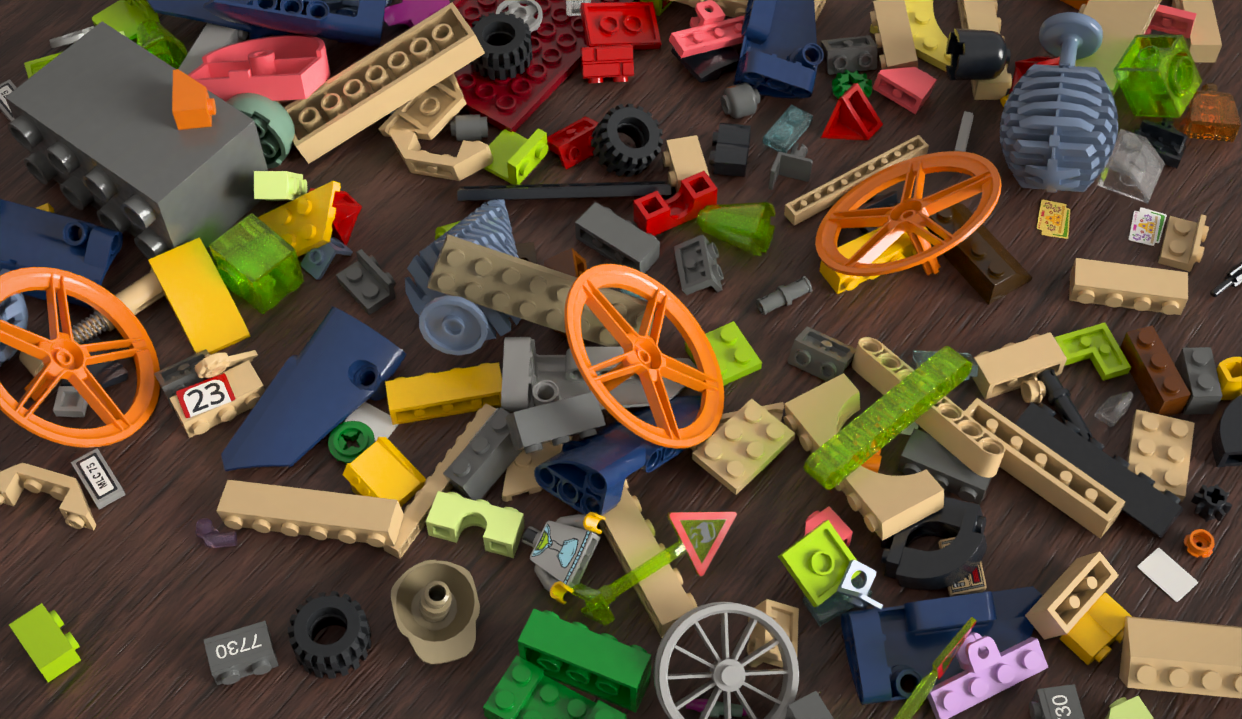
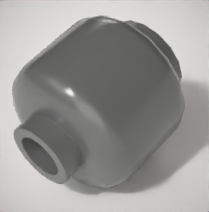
[720,82,760,119]

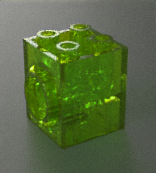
[1113,35,1202,118]
[209,213,304,314]

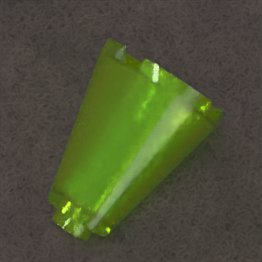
[137,19,188,69]
[697,202,775,257]

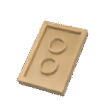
[692,399,795,495]
[1127,409,1195,502]

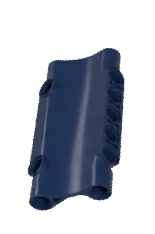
[0,199,123,309]

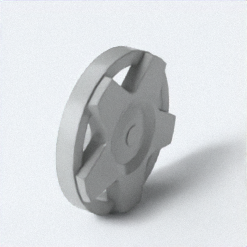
[496,0,543,32]
[49,26,94,48]

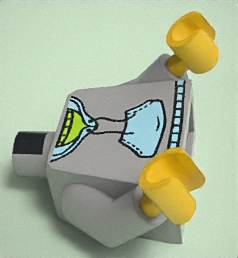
[522,512,606,605]

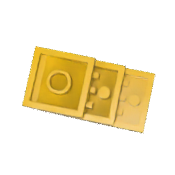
[148,237,251,355]

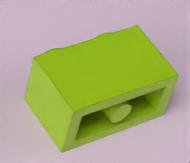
[9,603,81,682]

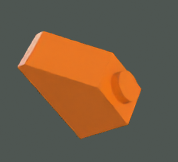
[172,69,216,130]

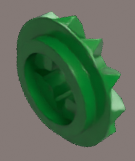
[832,69,873,99]
[328,421,375,464]

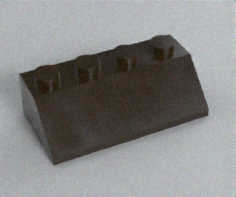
[925,203,1033,304]

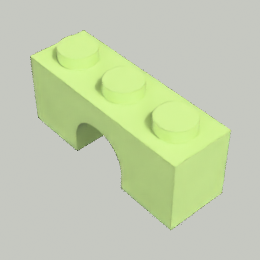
[254,171,307,201]
[426,491,525,558]

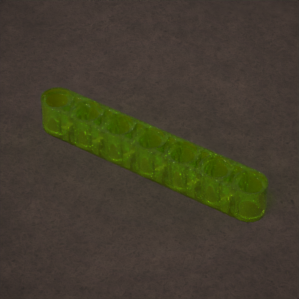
[804,346,972,490]

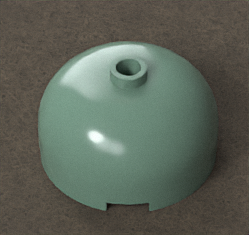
[226,93,295,169]

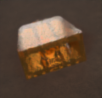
[1184,83,1241,142]

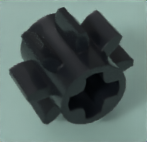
[1191,484,1232,522]

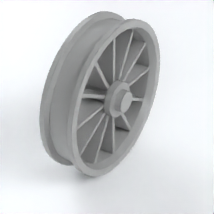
[653,602,799,719]

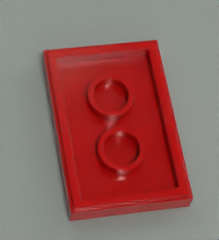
[580,2,662,50]

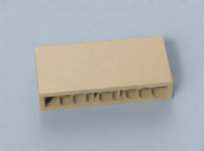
[1075,0,1161,96]

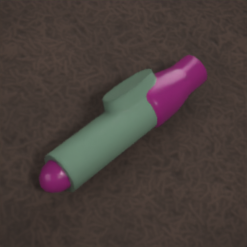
[686,699,747,718]

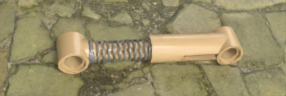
[19,268,165,377]

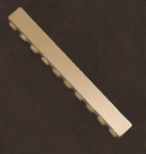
[784,135,929,226]
[383,403,496,559]

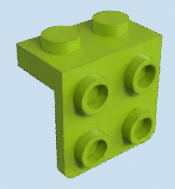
[92,0,160,40]
[483,128,548,185]

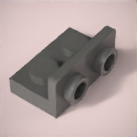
[821,35,877,75]
[674,234,724,295]
[336,249,396,315]
[788,327,856,381]
[154,349,215,409]

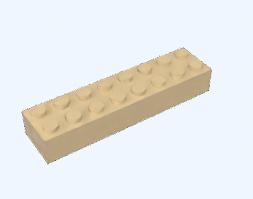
[284,2,485,164]

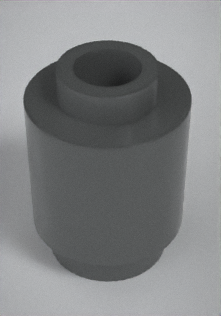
[451,114,488,141]

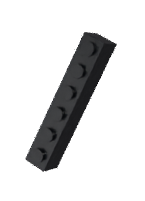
[1015,402,1183,539]

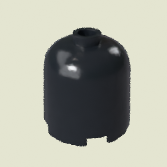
[946,28,1011,80]

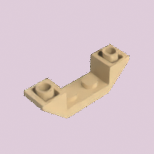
[389,129,493,181]
[0,463,96,530]

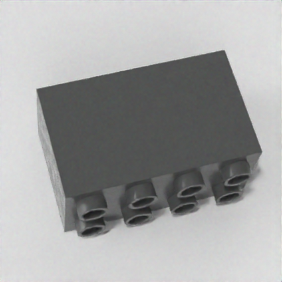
[5,21,268,259]

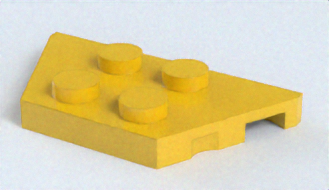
[256,181,341,261]

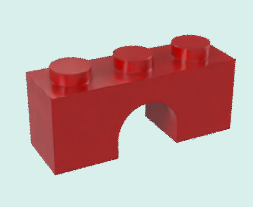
[634,171,718,236]

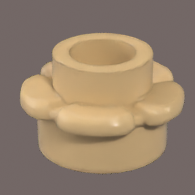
[1021,376,1046,404]

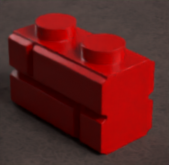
[581,45,634,83]

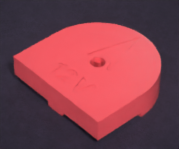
[188,35,331,102]

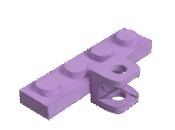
[925,632,1048,719]

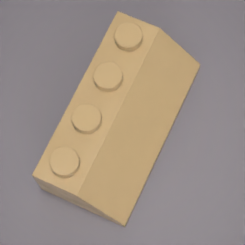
[1119,616,1242,699]

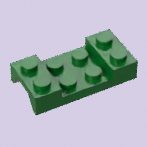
[483,655,626,719]

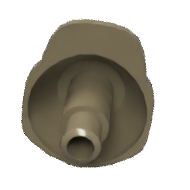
[391,560,480,665]

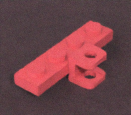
[669,0,745,58]
[1138,4,1197,49]

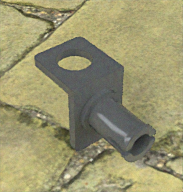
[768,143,813,190]

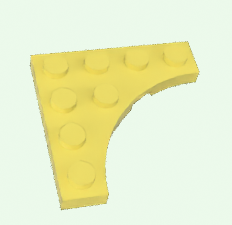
[870,0,951,72]

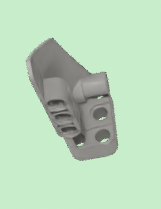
[501,337,698,412]

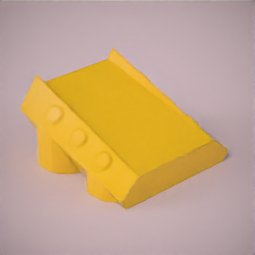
[342,437,426,507]

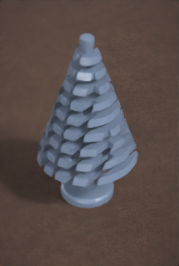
[405,199,521,355]

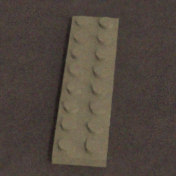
[427,234,657,347]

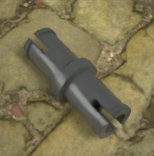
[756,276,812,315]

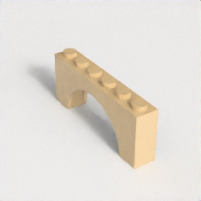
[783,373,944,541]

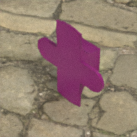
[384,0,450,29]

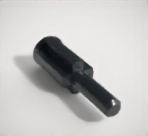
[1210,262,1242,297]

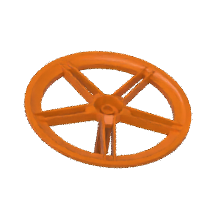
[815,151,1002,276]
[564,264,724,449]
[0,267,160,448]

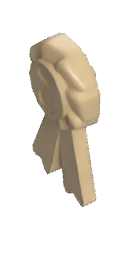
[194,350,258,378]

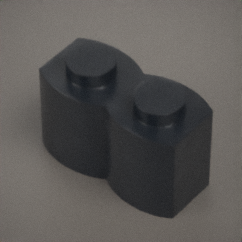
[709,123,751,177]

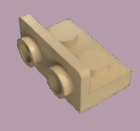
[1158,214,1209,272]
[747,599,799,668]

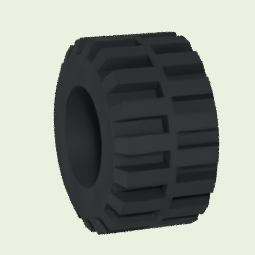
[470,12,532,80]
[591,104,663,177]
[288,591,372,679]

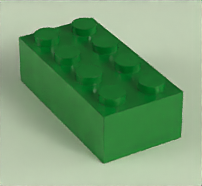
[518,609,651,713]

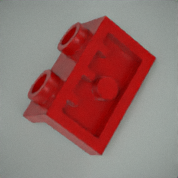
[547,116,598,169]

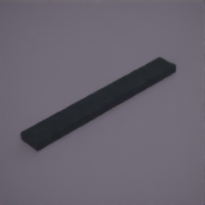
[457,181,671,201]

